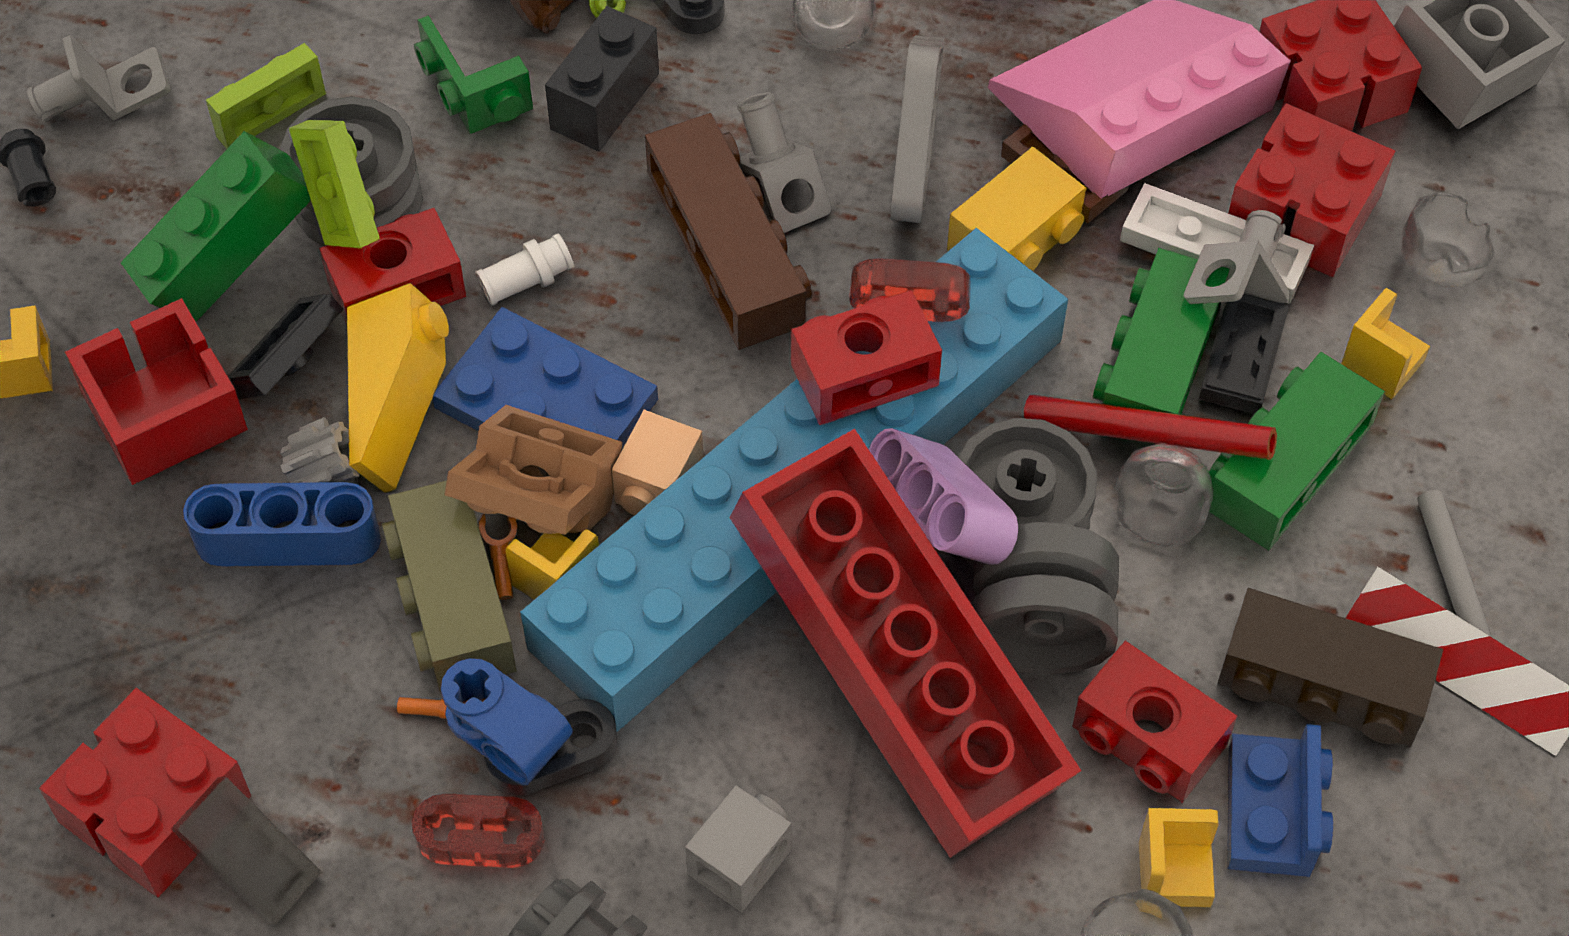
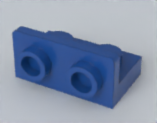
[1227,724,1333,877]

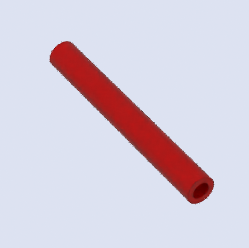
[1024,394,1277,460]

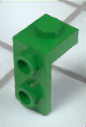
[414,15,533,134]

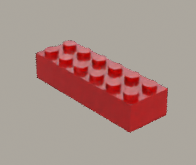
[729,428,1082,858]

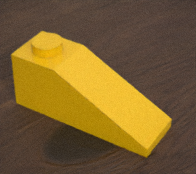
[347,283,449,493]

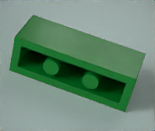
[121,131,311,322]
[1093,248,1230,448]
[1205,352,1385,551]

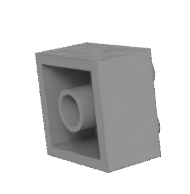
[1394,0,1565,129]

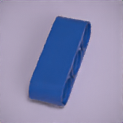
[183,482,381,566]

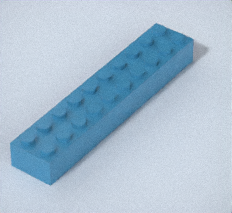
[520,228,1068,732]

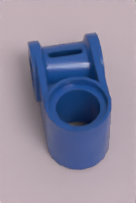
[441,658,573,785]

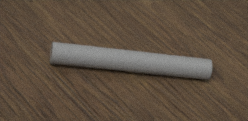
[1417,490,1492,637]

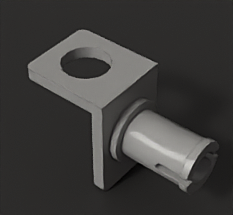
[27,34,171,122]
[737,92,831,233]
[1183,210,1290,304]

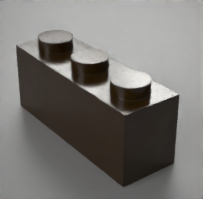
[1217,588,1443,747]

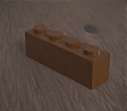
[645,113,812,350]

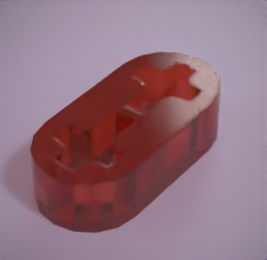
[849,258,971,322]
[412,794,545,868]

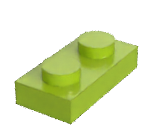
[206,43,326,149]
[289,120,380,248]

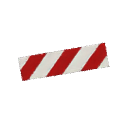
[1346,567,1569,756]

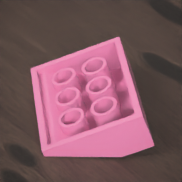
[988,0,1290,198]

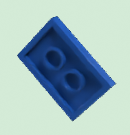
[432,307,658,448]

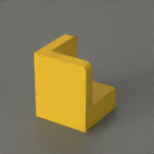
[1341,288,1430,399]
[0,305,53,399]
[505,529,599,600]
[1139,808,1219,907]

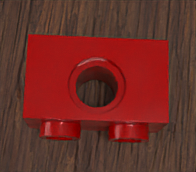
[319,208,467,325]
[791,290,942,425]
[1072,640,1237,803]

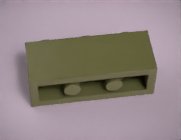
[381,480,517,692]

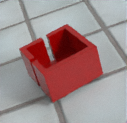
[1259,0,1422,132]
[1228,103,1396,278]
[65,298,248,485]
[39,688,251,898]

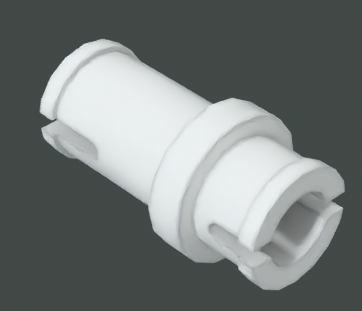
[475,233,574,306]

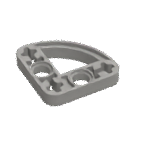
[890,35,944,223]

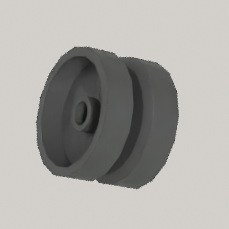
[280,96,423,246]
[958,418,1097,568]
[972,522,1119,675]

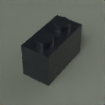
[545,6,659,152]

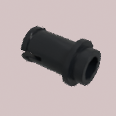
[0,128,56,207]

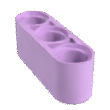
[869,428,1018,565]

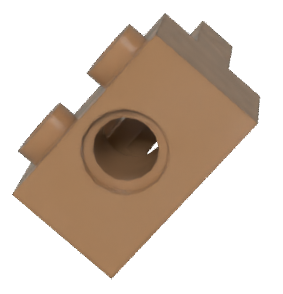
[445,405,623,535]

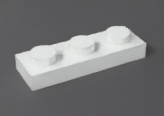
[1120,183,1314,304]

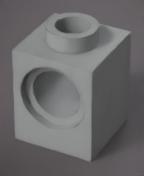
[685,785,792,913]

